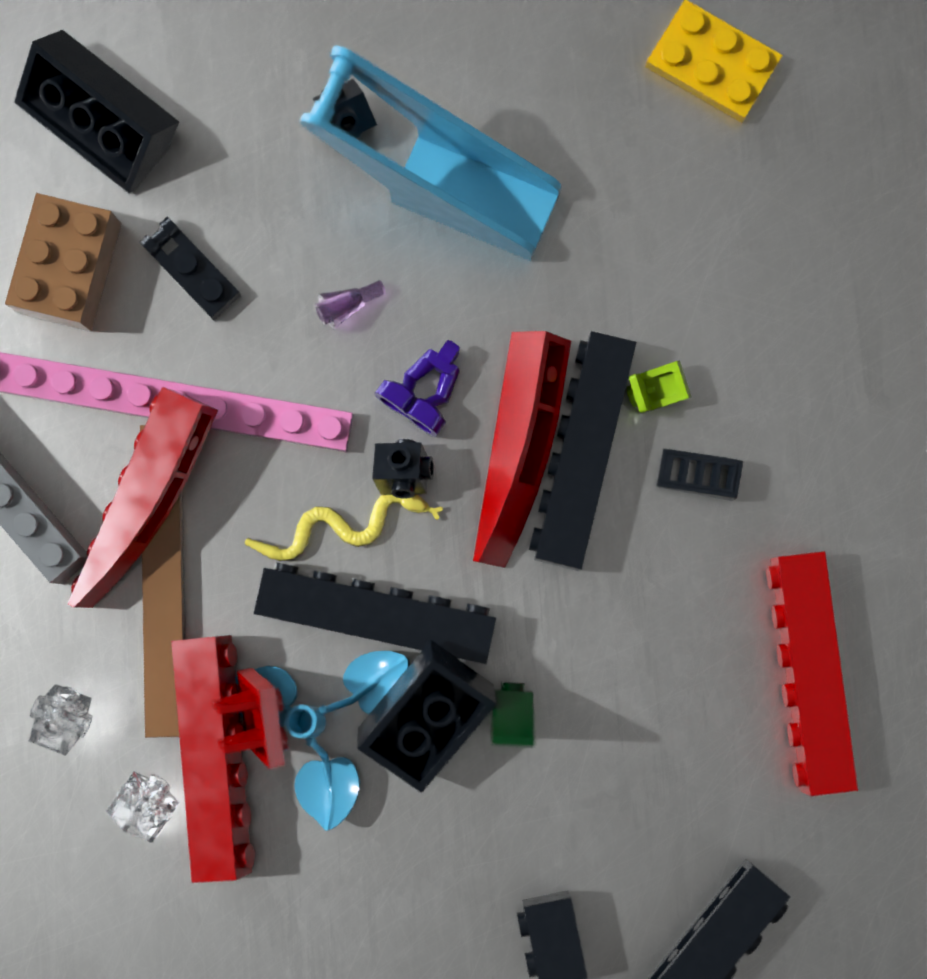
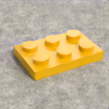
[645,0,783,123]

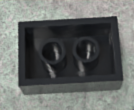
[357,640,497,793]

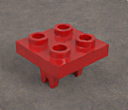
[212,668,288,769]

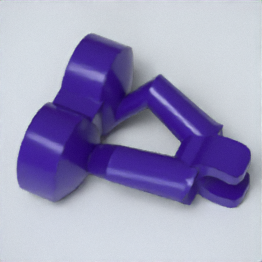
[374,340,460,437]

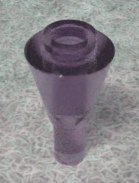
[315,280,386,329]

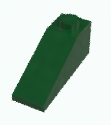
[490,682,535,747]

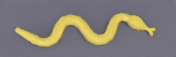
[245,494,443,561]

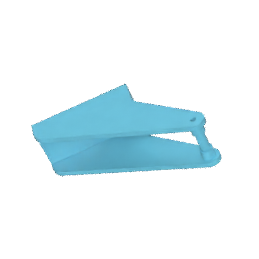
[300,46,562,261]

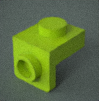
[627,361,692,413]

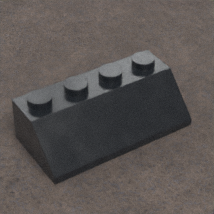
[14,29,180,194]

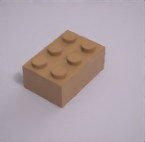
[5,193,122,332]

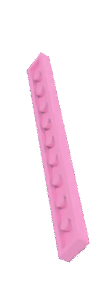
[0,352,353,452]

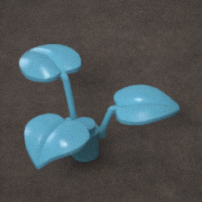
[235,651,409,830]

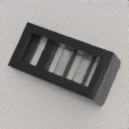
[656,448,743,501]

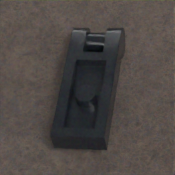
[139,216,241,321]

